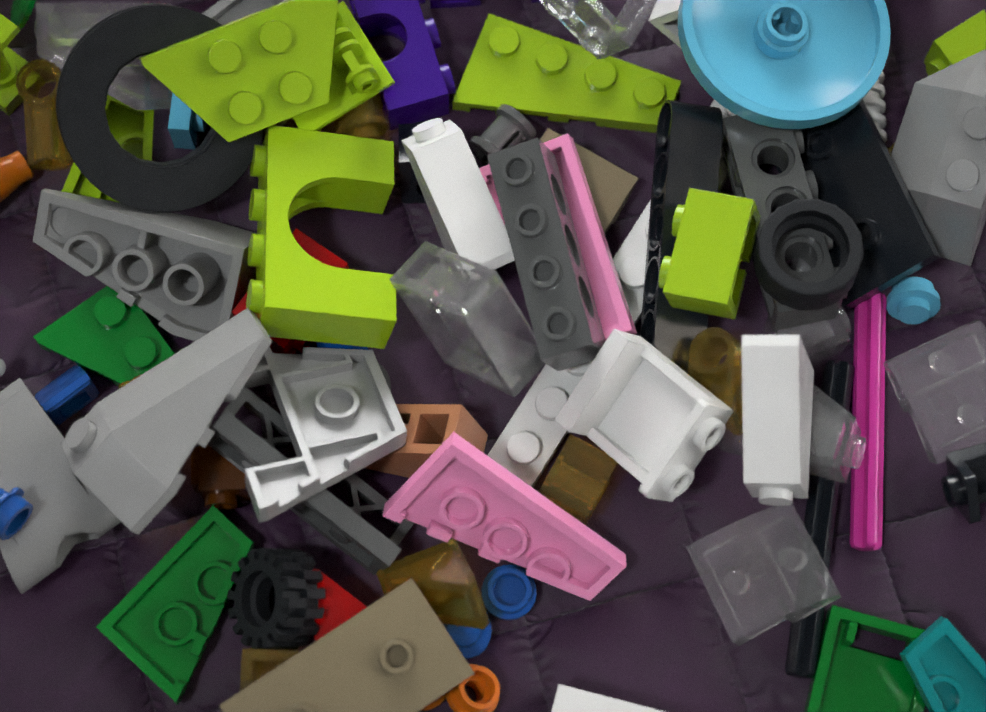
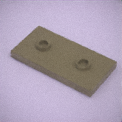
[219,578,475,712]

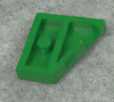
[33,286,174,388]

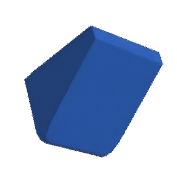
[35,365,100,425]

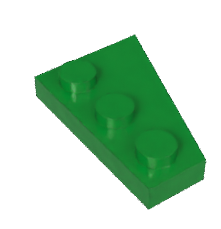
[96,506,254,705]

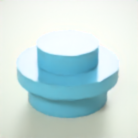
[886,277,941,324]

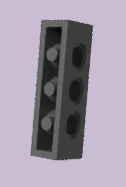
[721,115,847,332]
[487,138,605,371]

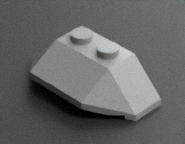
[891,50,986,267]

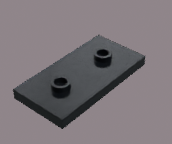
[776,99,941,310]

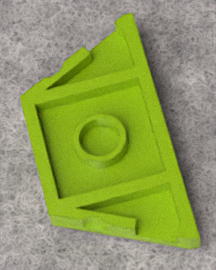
[139,0,338,142]

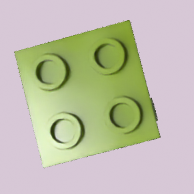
[292,1,395,131]

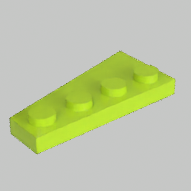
[452,13,681,133]

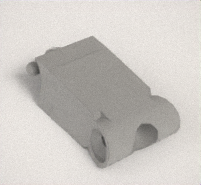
[0,358,121,594]

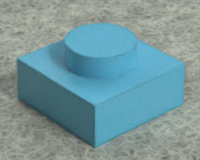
[168,93,207,149]

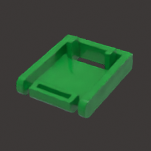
[804,605,925,712]

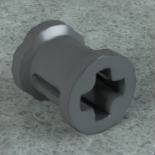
[468,104,537,165]

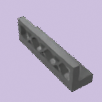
[207,386,414,575]

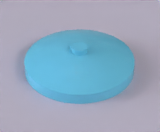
[677,0,891,129]

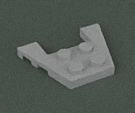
[244,346,407,523]

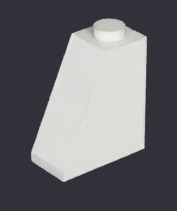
[401,118,515,280]
[741,335,814,506]

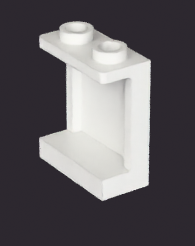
[554,329,734,502]

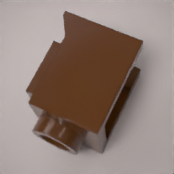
[191,424,251,510]

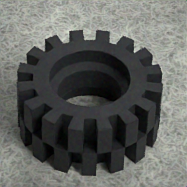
[228,548,325,650]

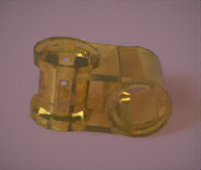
[688,327,743,436]

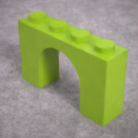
[246,125,397,349]

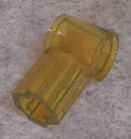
[16,59,74,171]

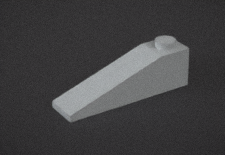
[33,188,257,341]
[61,308,272,535]

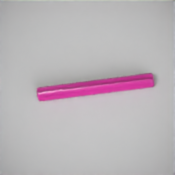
[849,292,886,551]

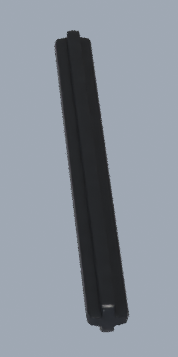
[785,360,854,679]

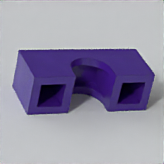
[349,0,456,130]

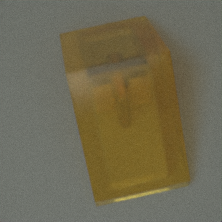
[376,539,490,630]

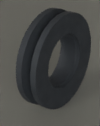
[56,4,264,212]

